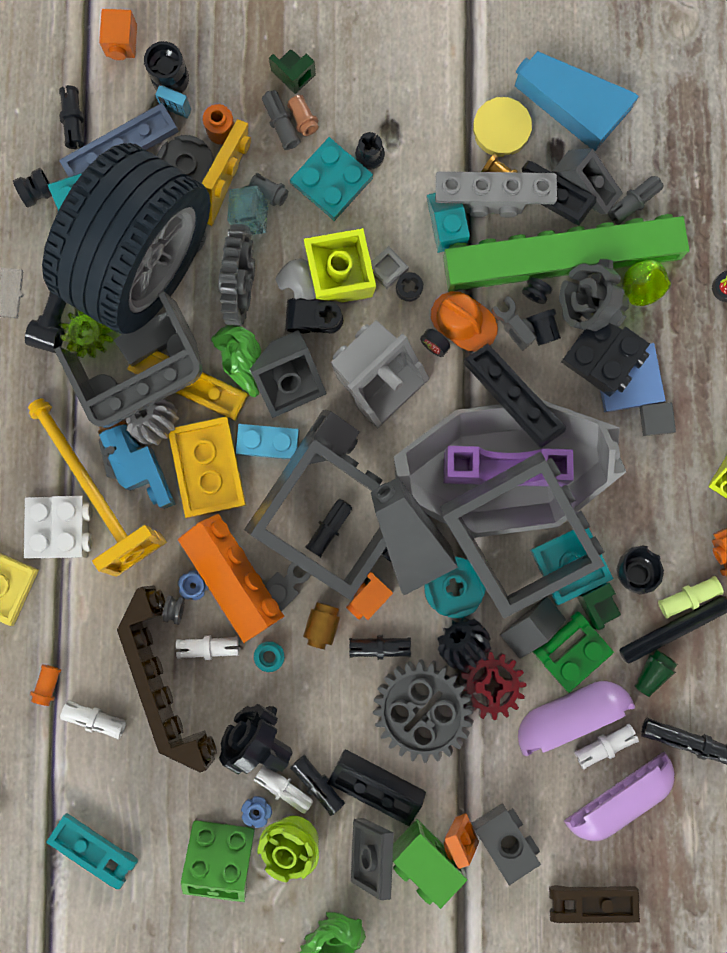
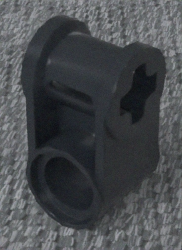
[285,298,344,334]

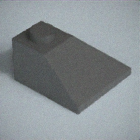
[250,330,327,418]

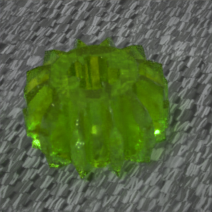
[61,310,113,359]

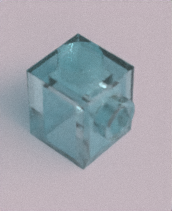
[227,185,268,235]

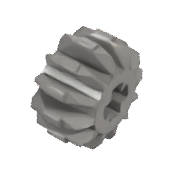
[125,398,179,446]

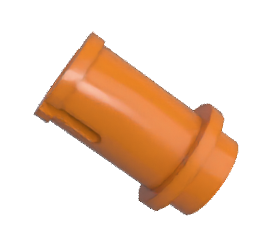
[30,664,61,706]

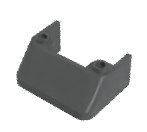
[54,291,202,428]

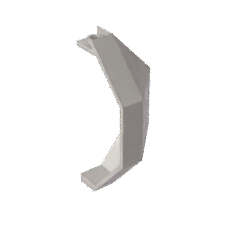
[394,400,626,538]

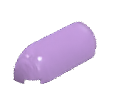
[518,681,635,756]
[564,752,675,841]

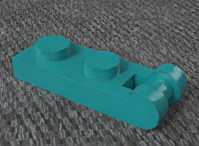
[46,813,138,889]

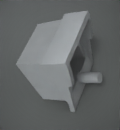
[331,320,429,429]

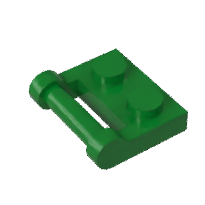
[532,611,614,693]

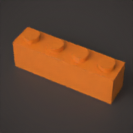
[178,513,285,643]

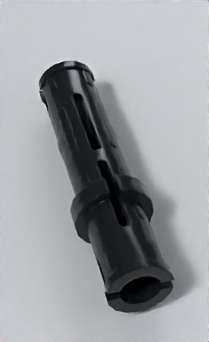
[641,717,727,765]

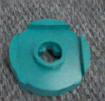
[424,557,486,618]

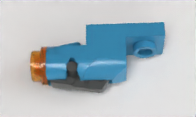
[98,420,176,509]

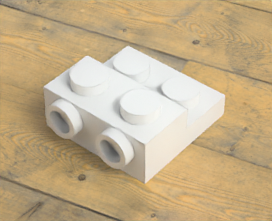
[24,496,93,559]

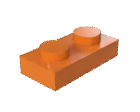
[444,813,479,869]

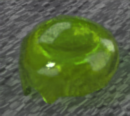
[622,260,671,306]

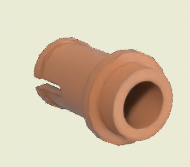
[287,95,319,136]

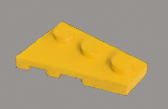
[202,119,251,226]

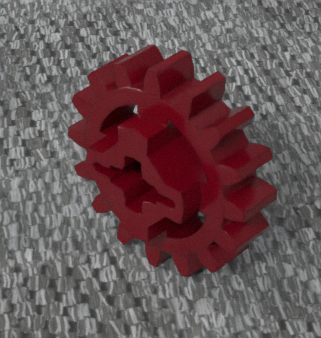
[459,651,527,720]

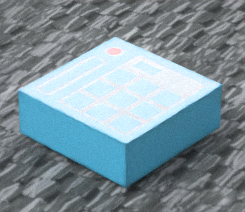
[155,85,191,118]

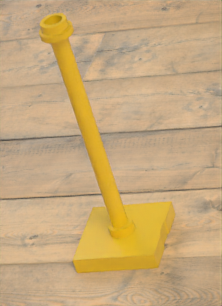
[28,398,167,577]

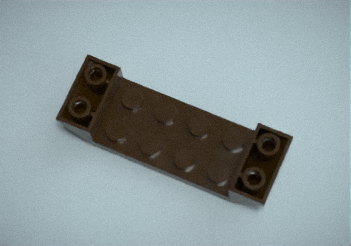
[117,586,217,773]

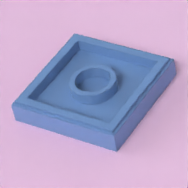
[600,343,666,413]

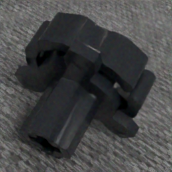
[219,704,293,775]

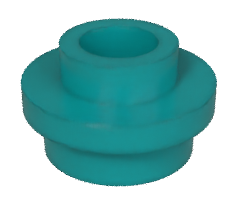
[254,641,285,672]

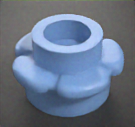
[178,570,208,600]
[241,796,272,828]

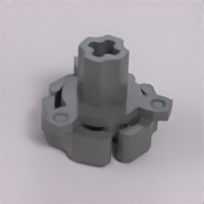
[559,259,629,331]

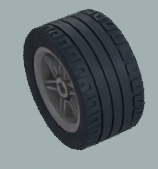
[42,143,210,334]

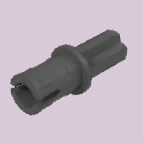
[262,90,301,150]
[608,176,664,225]

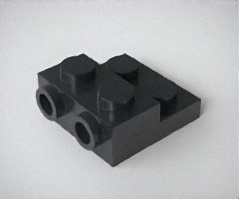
[561,323,650,397]

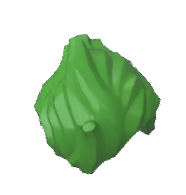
[211,325,261,397]
[298,912,366,953]

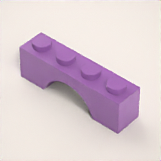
[443,446,574,487]

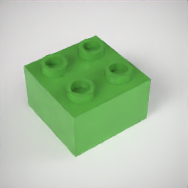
[393,819,468,909]

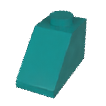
[426,193,470,253]

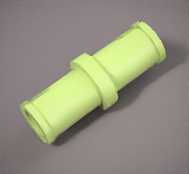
[658,576,724,619]

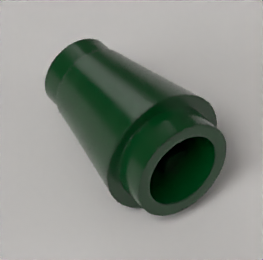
[634,649,678,697]

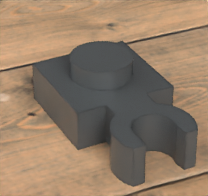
[265,563,311,612]

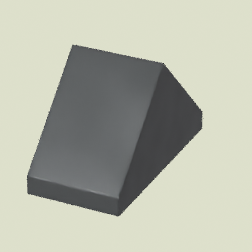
[500,596,566,659]

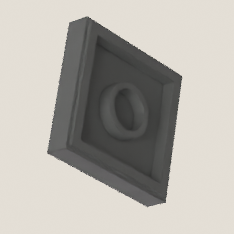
[351,818,394,900]

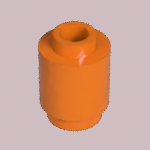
[203,104,235,145]

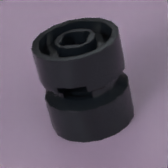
[144,41,189,93]

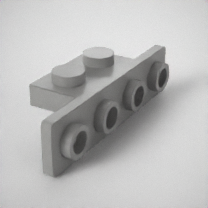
[435,171,557,218]

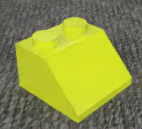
[303,228,376,302]

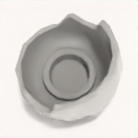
[276,258,316,300]

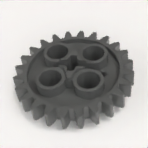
[219,224,255,326]
[373,659,475,763]

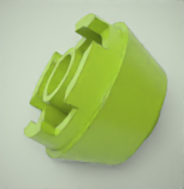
[257,815,319,882]

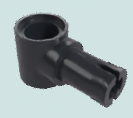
[25,292,66,353]

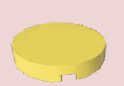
[473,97,532,157]

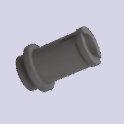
[249,173,288,206]

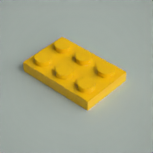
[169,416,246,518]

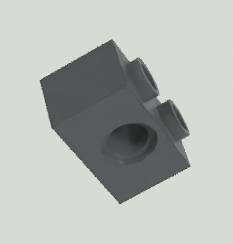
[472,803,541,885]

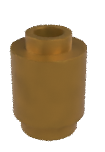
[303,602,340,650]

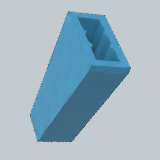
[515,51,639,151]

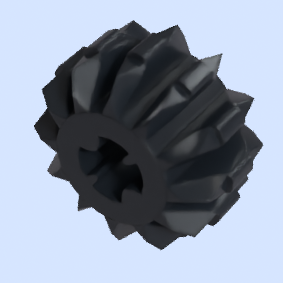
[437,617,492,672]

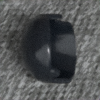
[616,545,664,595]

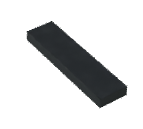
[464,344,566,448]

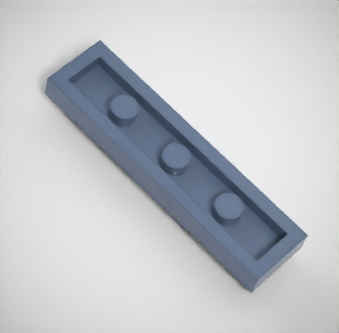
[59,103,179,177]

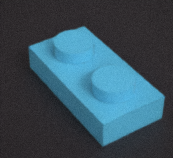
[235,424,299,460]

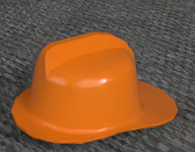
[431,291,497,352]

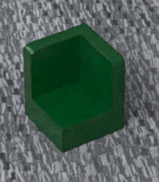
[269,50,316,94]
[577,583,621,630]

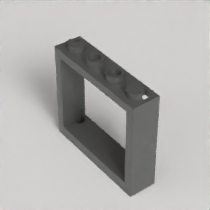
[244,436,386,600]
[441,451,605,618]

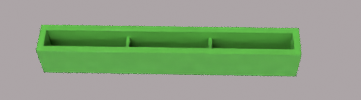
[443,214,690,292]

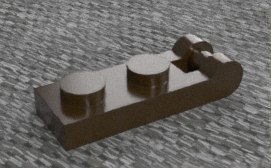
[549,885,640,923]

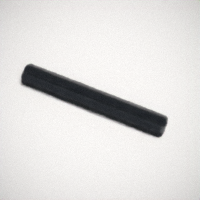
[619,596,727,663]

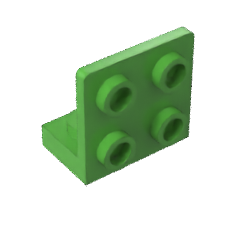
[181,820,254,902]

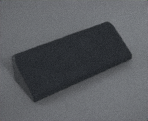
[328,749,426,826]

